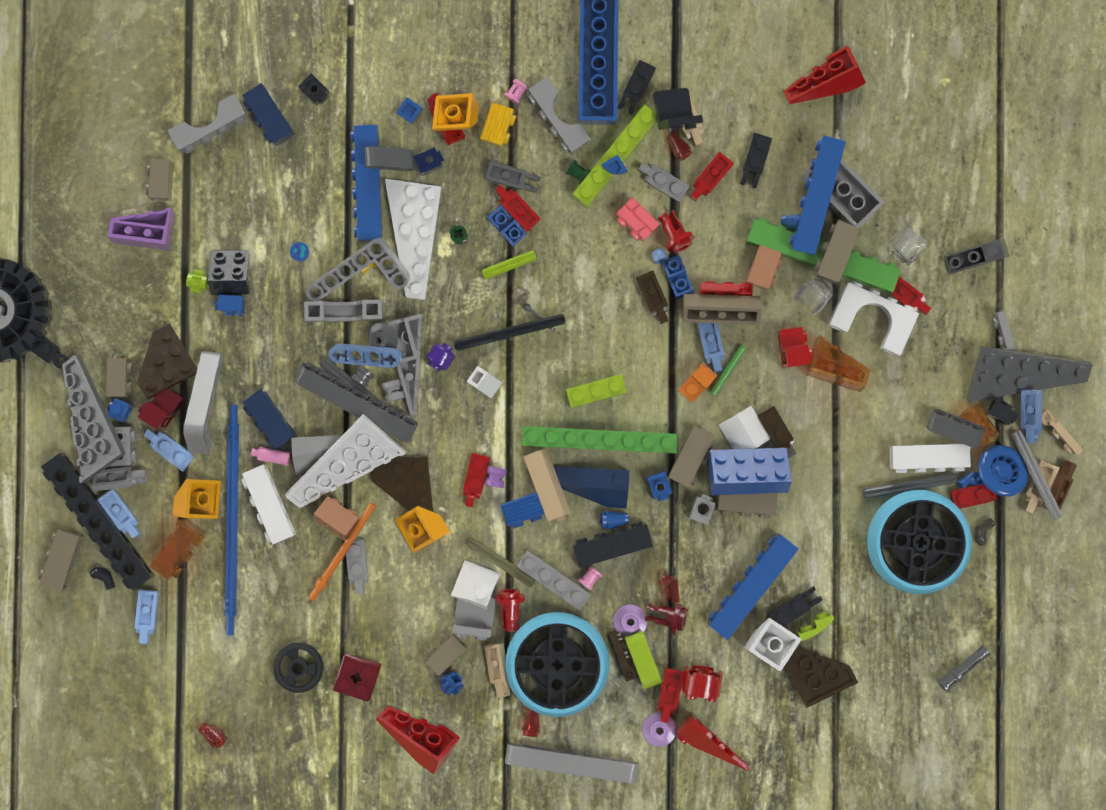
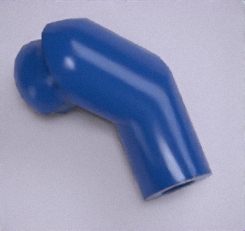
[957,472,984,489]

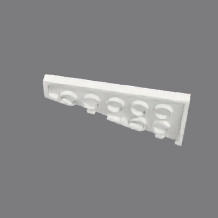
[385,179,442,300]
[285,414,406,508]

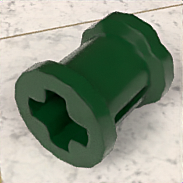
[566,160,591,184]
[450,225,468,244]

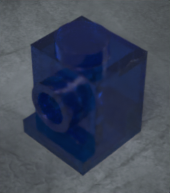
[413,147,445,176]

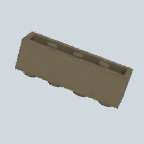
[682,294,762,325]

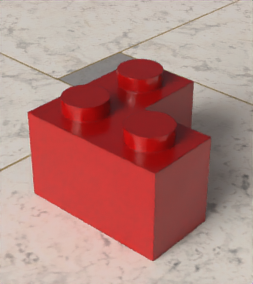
[777,327,813,369]

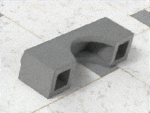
[528,76,591,155]
[167,93,249,154]
[304,300,384,323]
[517,549,591,610]

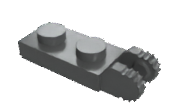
[485,161,541,193]

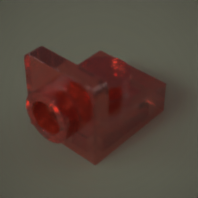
[658,575,680,603]

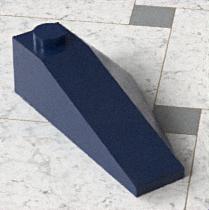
[554,466,630,509]

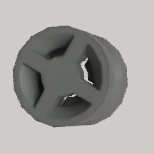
[351,365,375,388]

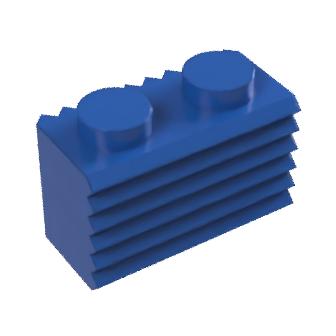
[501,492,544,529]

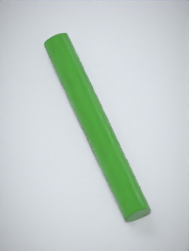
[709,344,747,397]

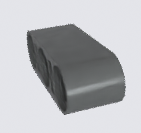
[365,146,414,171]
[926,409,986,448]

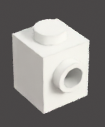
[467,366,502,398]

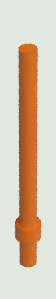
[308,502,377,601]

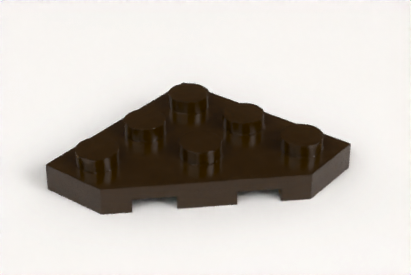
[137,324,197,400]
[371,456,434,512]
[785,647,858,708]

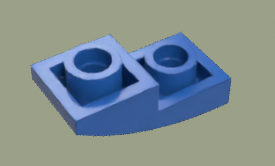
[487,204,527,246]
[662,255,694,300]

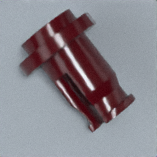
[645,603,689,635]

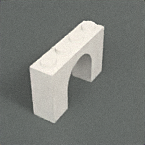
[827,281,919,357]

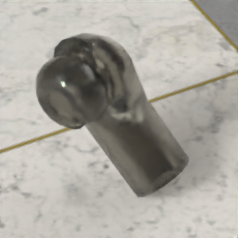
[974,518,995,546]

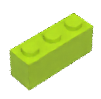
[566,374,627,408]

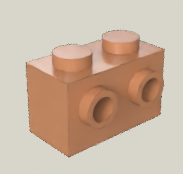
[746,245,783,291]
[314,496,359,541]

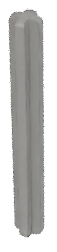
[1012,431,1062,520]

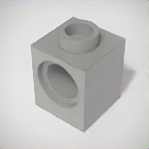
[688,494,716,525]

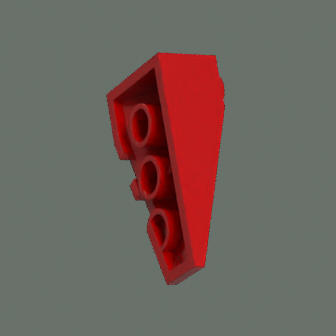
[784,46,866,105]
[376,706,460,774]
[676,713,750,771]

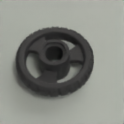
[273,643,324,693]

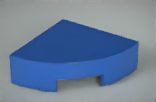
[601,155,628,175]

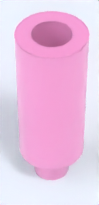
[251,446,291,466]

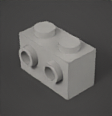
[110,427,138,466]

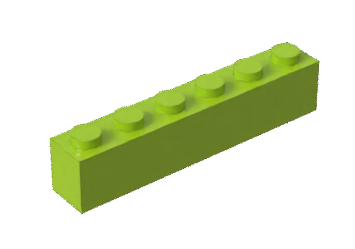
[572,105,657,209]

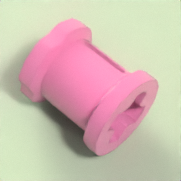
[504,79,529,104]
[578,565,603,590]

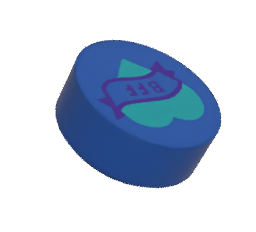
[290,242,310,262]

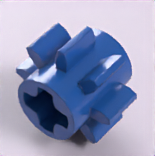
[439,671,464,696]

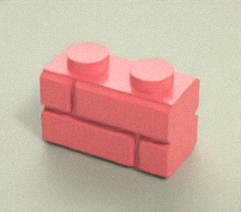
[616,197,660,242]

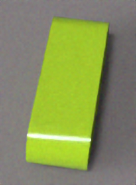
[624,631,662,690]

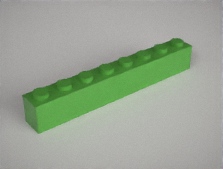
[746,218,901,294]
[522,426,677,453]

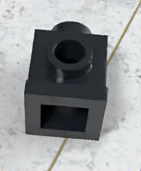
[298,73,330,106]
[985,397,1018,426]

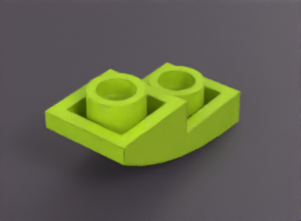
[796,612,834,641]

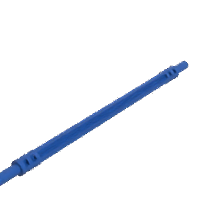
[225,405,239,636]

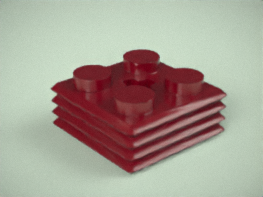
[333,653,381,702]

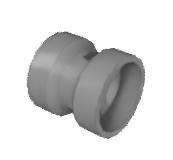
[381,379,405,403]

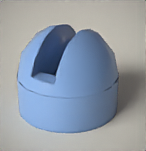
[652,248,668,264]

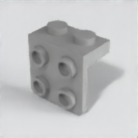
[452,597,496,640]

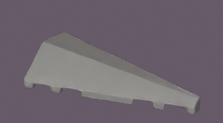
[386,314,422,416]
[291,433,390,475]

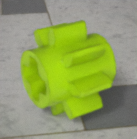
[186,269,208,294]

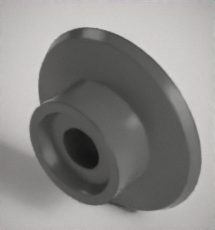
[369,322,398,349]

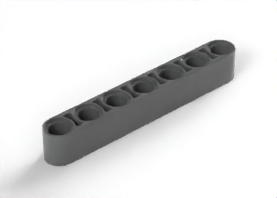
[295,363,418,442]

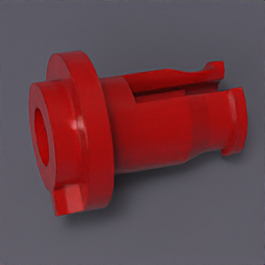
[658,210,695,253]
[494,589,525,632]

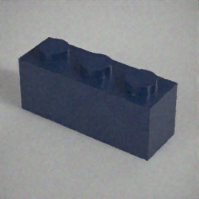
[242,83,295,146]
[243,389,297,449]

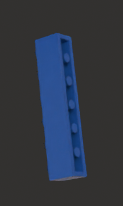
[351,125,382,242]
[789,135,846,256]
[708,534,799,640]

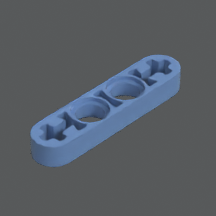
[329,344,402,368]

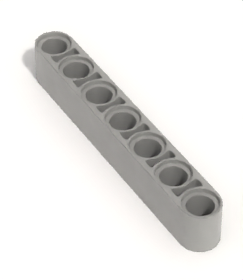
[505,743,639,783]

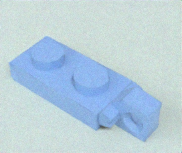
[144,429,195,472]
[97,489,141,538]
[135,589,159,644]

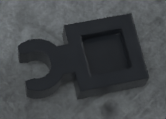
[32,336,69,369]

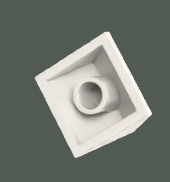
[718,406,771,449]

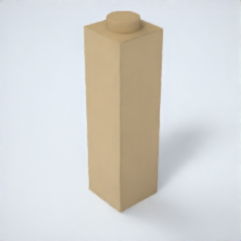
[523,448,571,523]

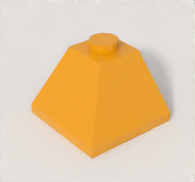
[432,93,479,131]
[173,479,221,519]
[394,506,450,553]

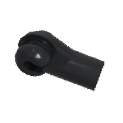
[90,567,116,590]

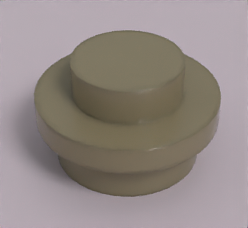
[511,287,529,305]

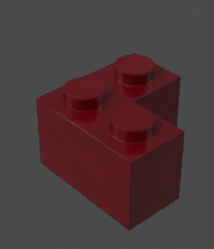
[138,388,186,431]

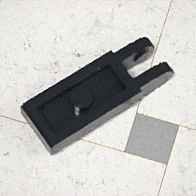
[618,60,656,115]
[740,133,773,189]
[768,586,823,627]

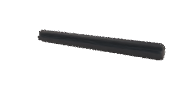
[454,314,566,351]

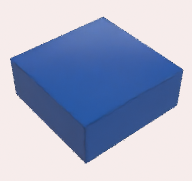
[396,97,423,124]

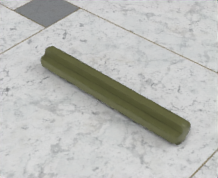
[468,539,536,587]

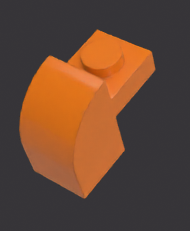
[678,362,717,403]

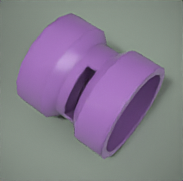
[485,466,507,488]

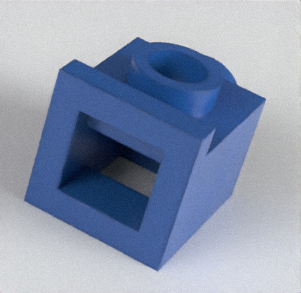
[215,295,245,317]
[107,397,134,422]
[646,471,672,502]

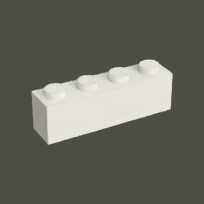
[889,444,971,473]
[241,464,297,545]

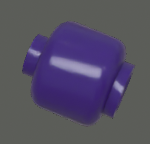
[427,343,455,372]

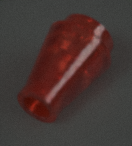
[667,132,692,161]
[521,709,540,738]
[198,722,228,750]

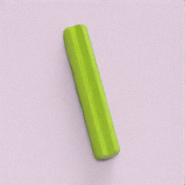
[482,250,537,279]

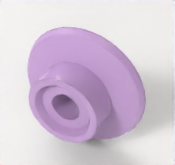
[613,604,647,637]
[642,712,677,747]

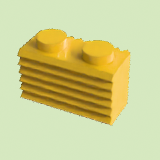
[480,102,516,148]

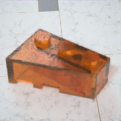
[805,335,870,392]
[149,519,205,580]

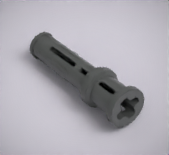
[936,645,990,693]

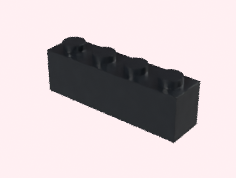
[573,521,653,568]

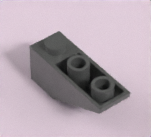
[944,238,1010,274]

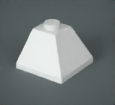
[451,560,500,610]
[744,618,801,672]

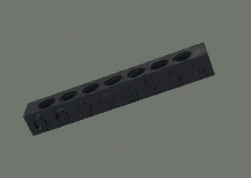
[41,453,155,591]

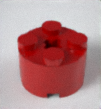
[682,665,723,702]

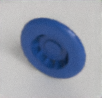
[978,445,1028,497]

